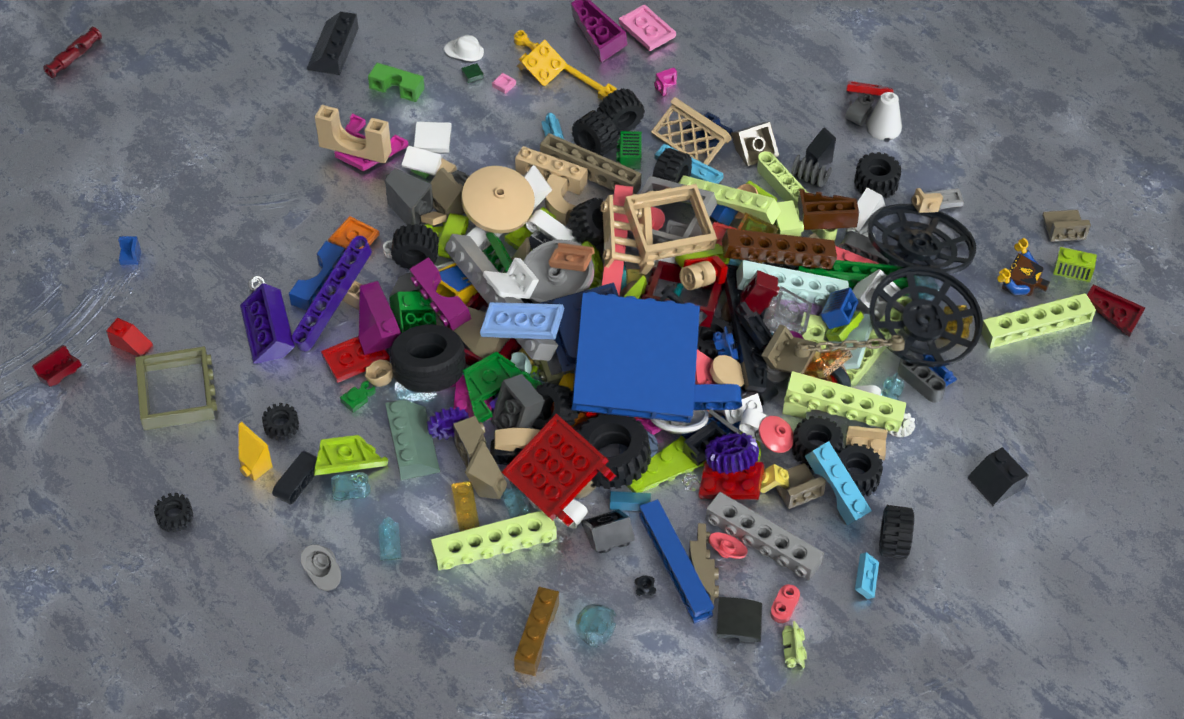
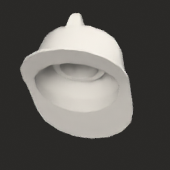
[444,35,484,62]

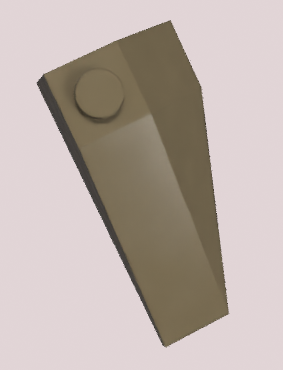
[437,307,510,359]

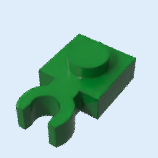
[340,381,376,413]

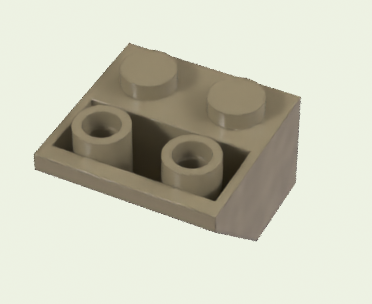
[430,167,465,222]

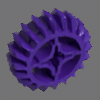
[705,432,759,474]

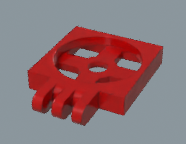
[847,81,894,96]

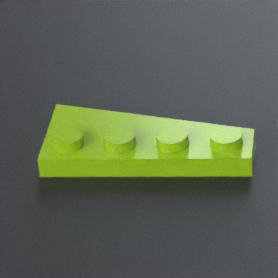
[627,436,707,493]

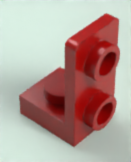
[683,256,728,284]

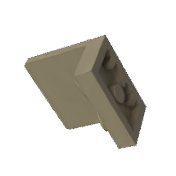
[1042,210,1091,242]
[775,463,826,509]

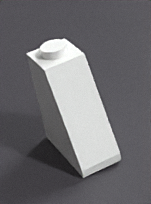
[845,188,885,235]

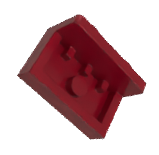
[32,345,82,387]

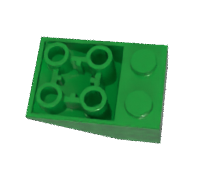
[389,291,437,333]

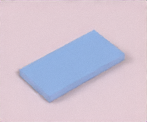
[480,302,564,340]

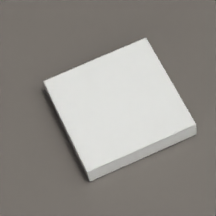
[414,122,452,153]

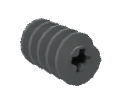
[791,155,832,187]

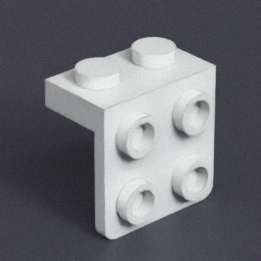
[483,258,539,299]

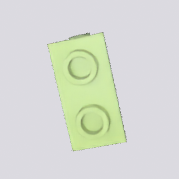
[782,621,807,668]

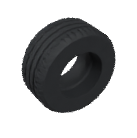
[390,325,466,393]

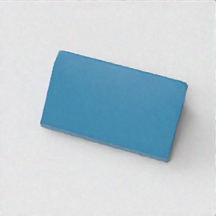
[610,491,651,511]

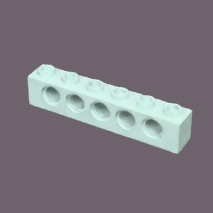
[736,260,849,306]

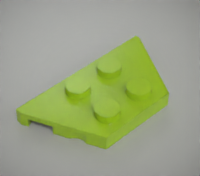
[314,435,389,476]

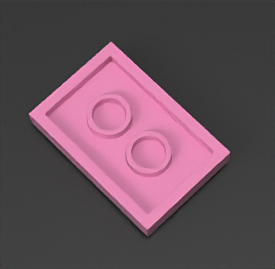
[619,4,676,51]

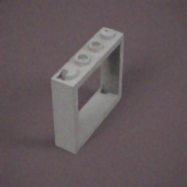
[627,176,717,244]

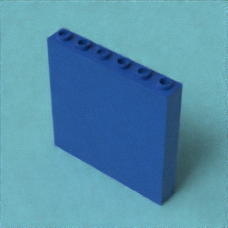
[571,292,700,423]

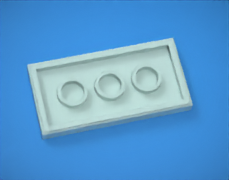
[821,314,872,370]

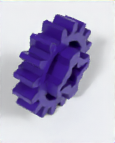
[427,407,469,440]

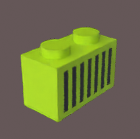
[1053,247,1097,282]

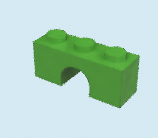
[368,63,425,102]

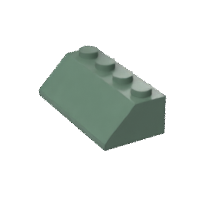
[385,399,440,480]

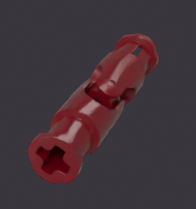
[43,26,102,78]

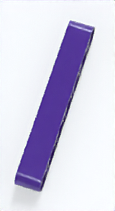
[292,236,372,352]

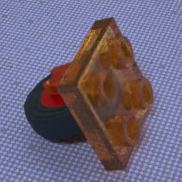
[803,349,853,387]

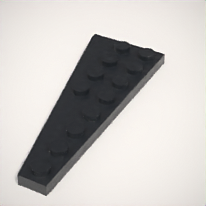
[724,264,772,392]

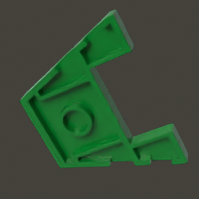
[463,352,542,423]

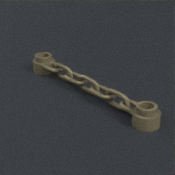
[794,335,905,358]

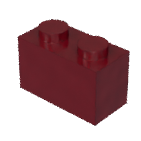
[740,270,780,314]

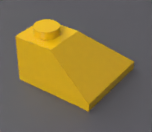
[239,422,273,481]

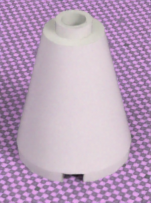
[867,92,902,140]

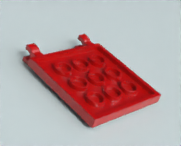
[502,414,616,527]

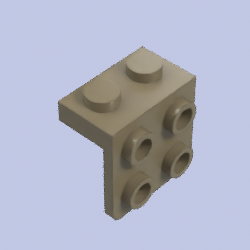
[761,325,817,374]

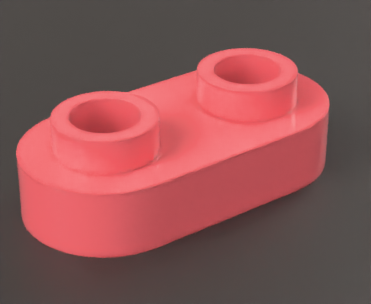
[770,584,800,623]

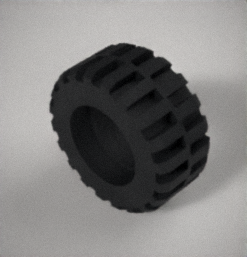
[577,414,651,489]

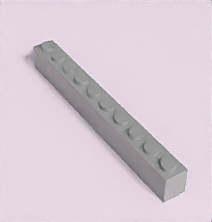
[445,234,558,361]

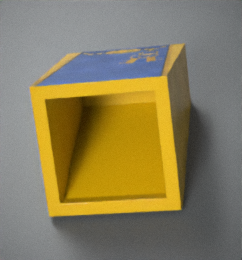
[436,263,478,305]

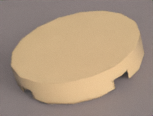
[710,355,744,387]

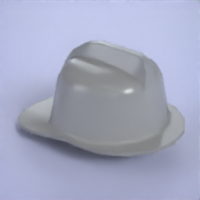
[301,545,341,591]

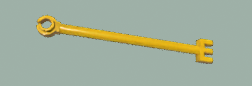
[514,30,617,100]

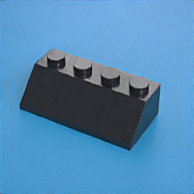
[307,11,358,75]

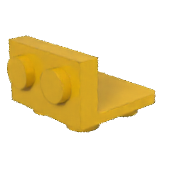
[517,40,567,86]

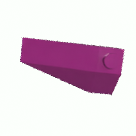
[359,281,401,355]

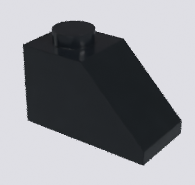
[805,128,836,168]

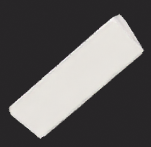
[402,146,442,176]

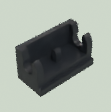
[683,420,726,466]

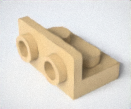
[845,426,887,460]

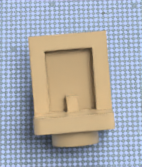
[912,188,943,213]

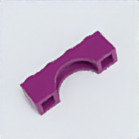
[409,257,472,330]

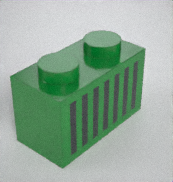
[616,131,642,170]

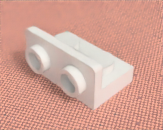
[716,391,763,424]

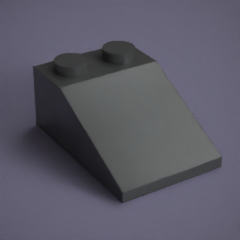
[491,374,545,430]

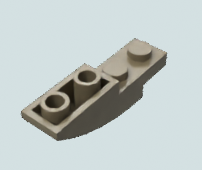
[689,523,719,605]

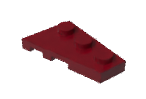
[1087,284,1145,337]

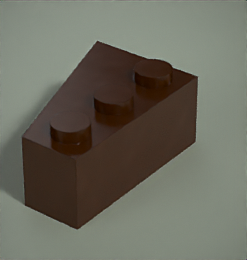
[798,189,859,230]

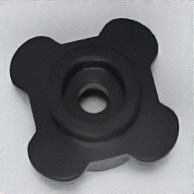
[634,575,656,596]

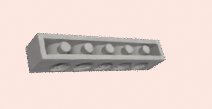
[705,492,824,580]

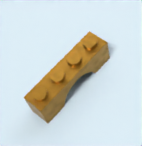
[514,586,559,676]

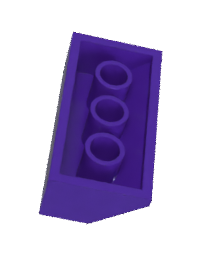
[240,283,295,364]

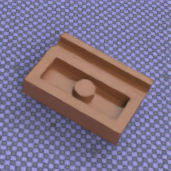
[549,243,595,272]

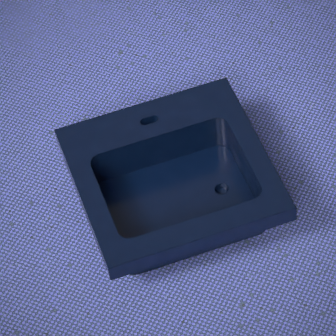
[540,283,619,375]

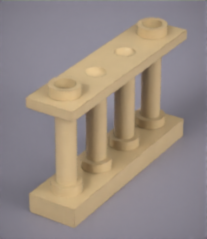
[601,195,654,275]

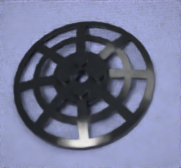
[867,204,976,274]
[869,266,983,367]

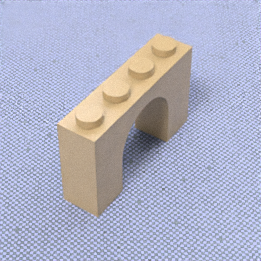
[315,105,392,164]

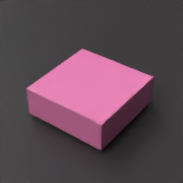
[492,73,516,94]

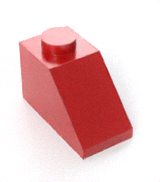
[106,317,153,357]

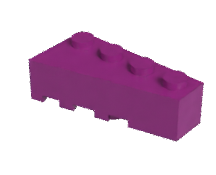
[571,0,627,63]

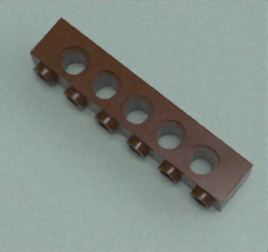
[722,228,837,269]

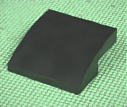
[717,597,762,642]

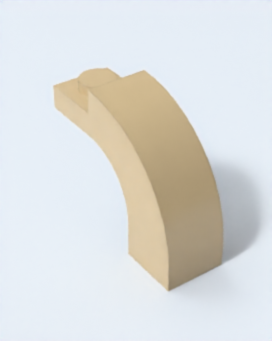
[545,173,575,226]

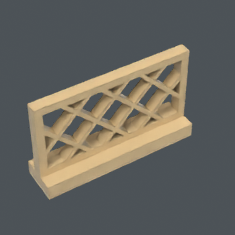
[651,97,732,165]

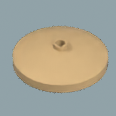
[461,166,535,233]

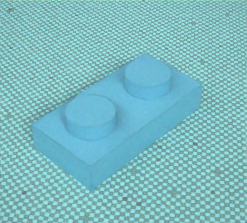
[855,552,879,599]

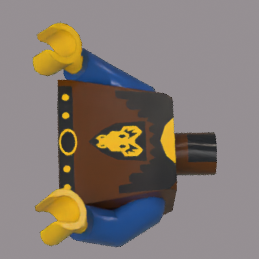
[997,238,1050,296]

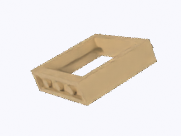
[624,184,717,263]

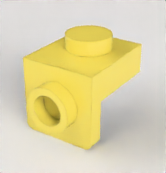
[760,464,789,493]

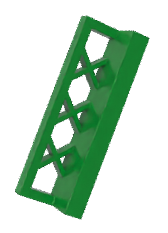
[482,232,513,273]

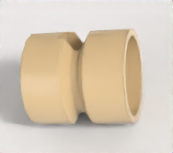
[680,261,716,291]

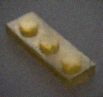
[451,481,480,532]

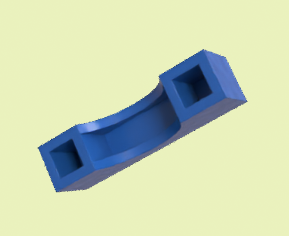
[289,241,345,311]

